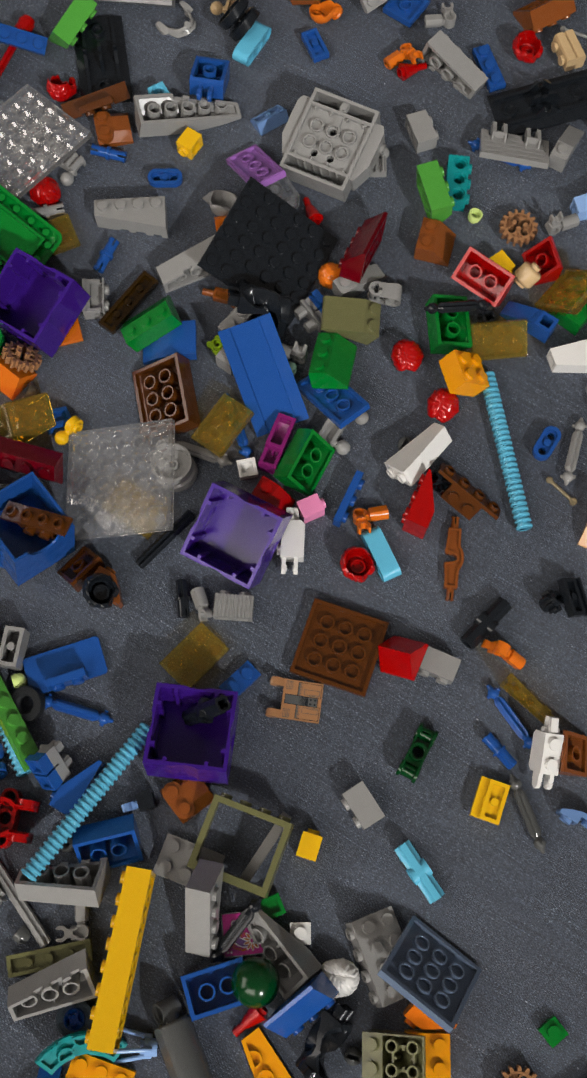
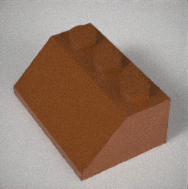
[513,0,576,34]

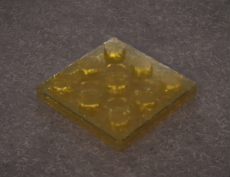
[534,268,587,315]

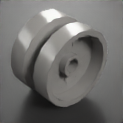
[151,444,198,492]

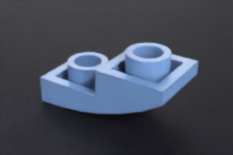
[555,808,587,829]

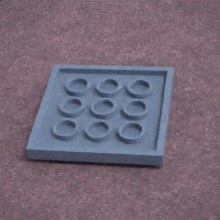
[377,915,482,1033]

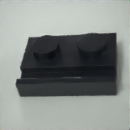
[557,577,587,618]

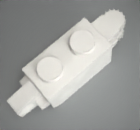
[277,507,305,575]

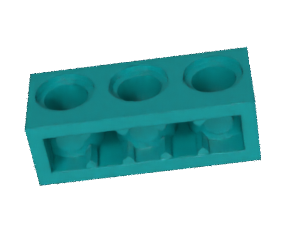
[445,154,472,212]

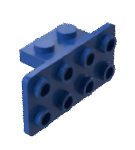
[23,636,108,694]

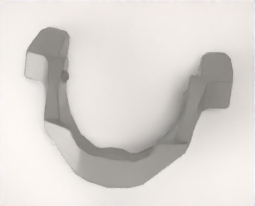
[155,0,196,38]

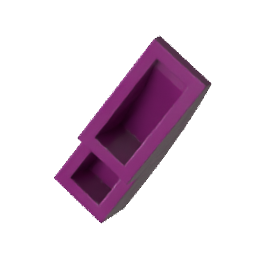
[258,413,296,474]

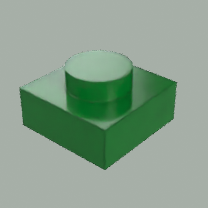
[261,893,286,919]
[537,1015,568,1048]

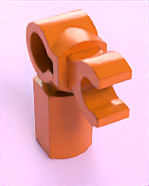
[383,43,424,70]
[352,505,389,535]
[481,640,526,670]

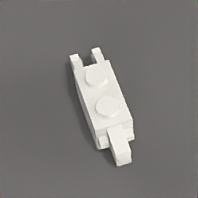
[529,716,564,790]

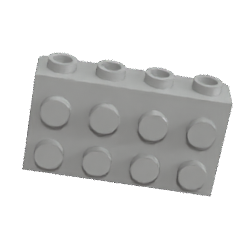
[345,906,405,1008]

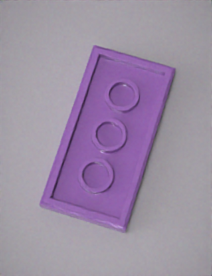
[226,144,286,187]

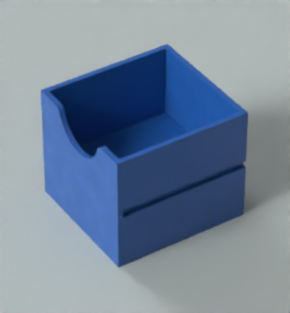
[0,471,75,586]

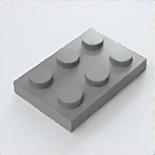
[153,833,226,886]

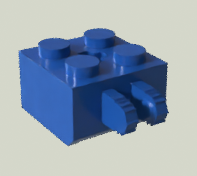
[189,56,230,102]

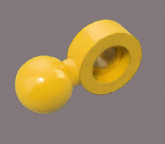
[54,415,83,445]

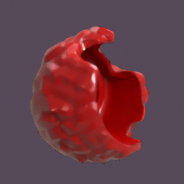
[512,30,543,64]
[46,75,77,102]
[29,175,61,207]
[391,339,424,372]
[427,388,459,423]
[340,546,375,583]

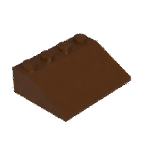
[132,352,201,440]

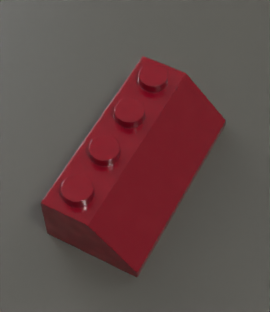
[338,212,388,283]
[0,436,63,484]

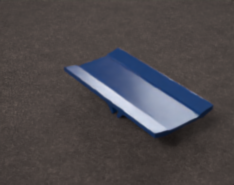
[218,313,309,438]

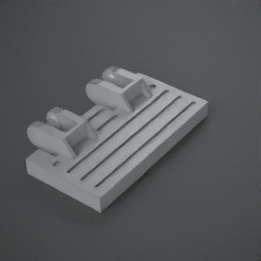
[479,121,549,169]

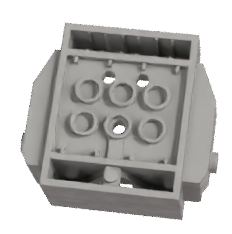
[279,87,386,202]

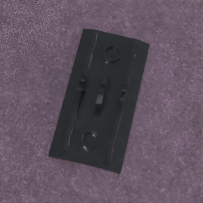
[75,16,133,102]
[487,69,587,135]

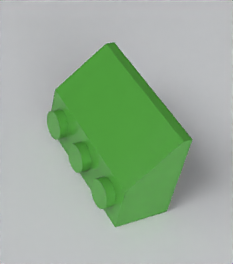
[48,0,97,49]
[416,160,455,222]

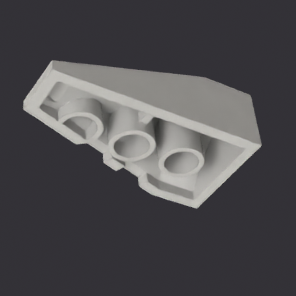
[247,909,322,1000]

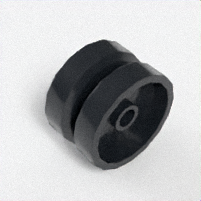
[218,0,260,42]

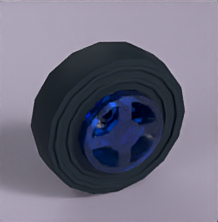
[56,1001,93,1036]

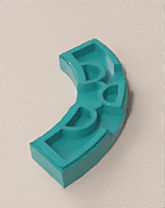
[34,1030,128,1075]

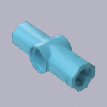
[394,840,445,904]

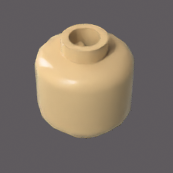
[514,262,541,289]

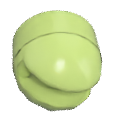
[467,208,483,224]
[11,673,27,690]

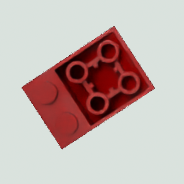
[401,469,435,539]

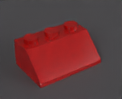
[451,246,516,307]

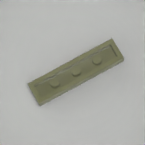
[6,938,94,978]

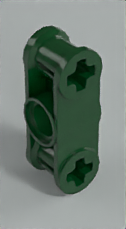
[396,722,439,784]

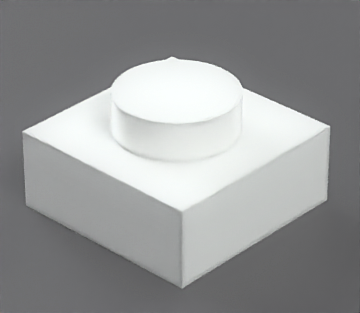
[236,457,258,480]
[290,922,311,945]

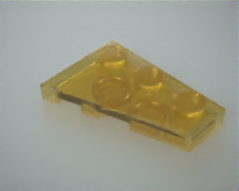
[500,673,554,724]

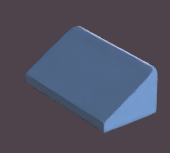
[250,105,289,136]

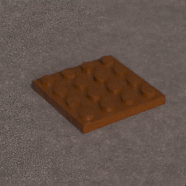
[289,598,389,698]

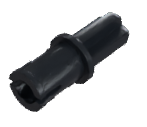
[175,579,190,618]

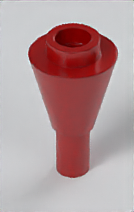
[397,62,427,81]
[302,197,323,225]
[232,1007,268,1037]

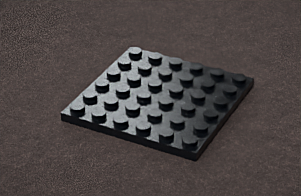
[197,177,338,327]

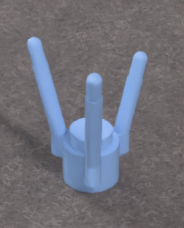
[107,1027,158,1064]

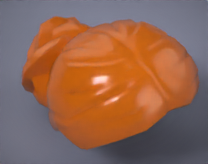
[309,0,343,24]
[318,262,340,290]

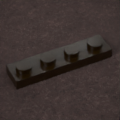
[98,271,159,335]

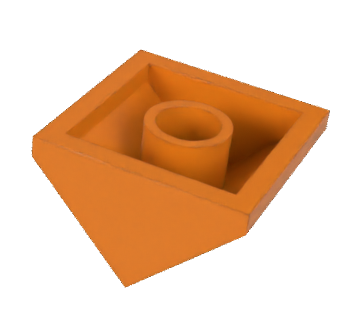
[0,355,37,401]

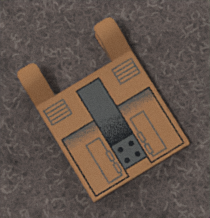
[265,676,324,724]

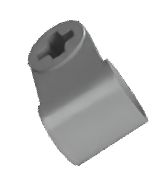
[367,281,402,307]

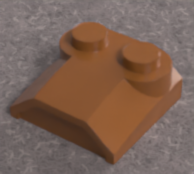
[94,111,134,147]
[160,779,214,824]

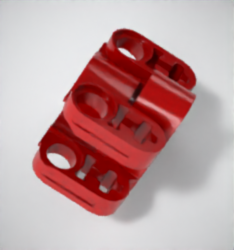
[0,788,41,849]

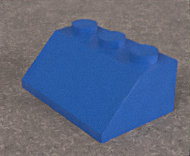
[72,813,144,869]
[263,971,339,1038]

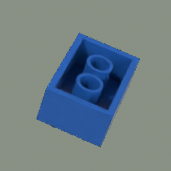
[180,956,245,1021]

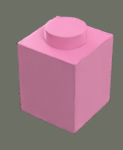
[296,493,327,524]

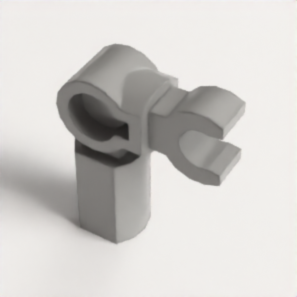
[424,2,456,29]
[544,211,580,236]
[282,341,308,364]
[56,905,91,942]

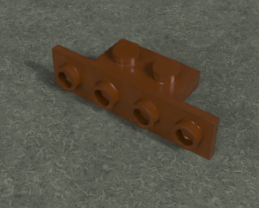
[60,81,131,122]
[438,462,501,520]
[0,501,73,541]

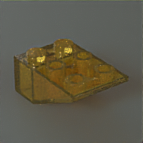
[0,392,56,443]

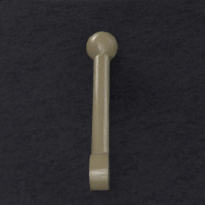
[546,476,578,506]

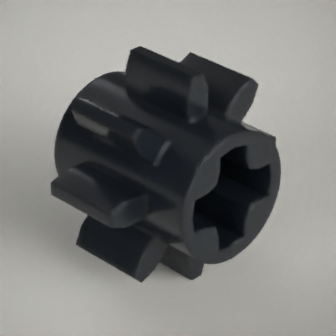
[477,309,499,332]
[432,469,451,493]
[539,590,564,614]

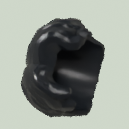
[82,573,119,609]

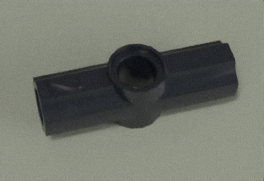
[460,597,512,650]
[182,694,231,726]

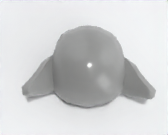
[202,190,238,216]

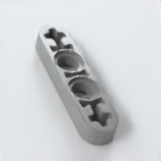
[240,811,292,882]

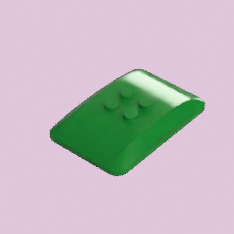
[0,185,62,274]

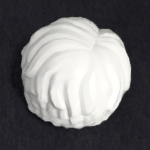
[321,958,360,998]

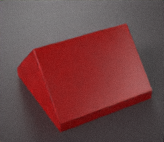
[522,235,563,285]
[378,636,429,681]

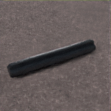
[135,510,195,569]

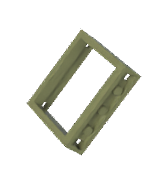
[187,792,294,898]

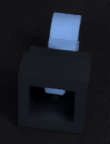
[121,789,158,814]

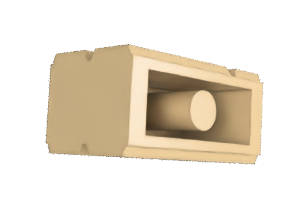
[551,29,586,72]

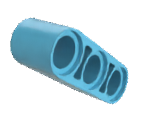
[232,21,272,67]
[360,526,402,582]

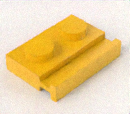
[469,776,510,826]

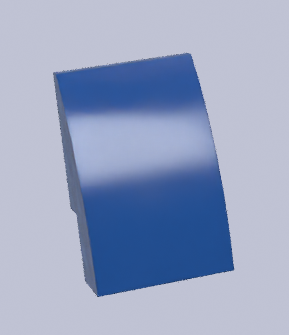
[143,320,197,365]

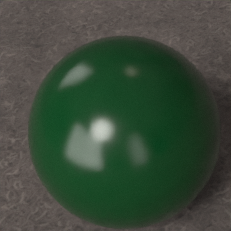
[231,957,280,1009]

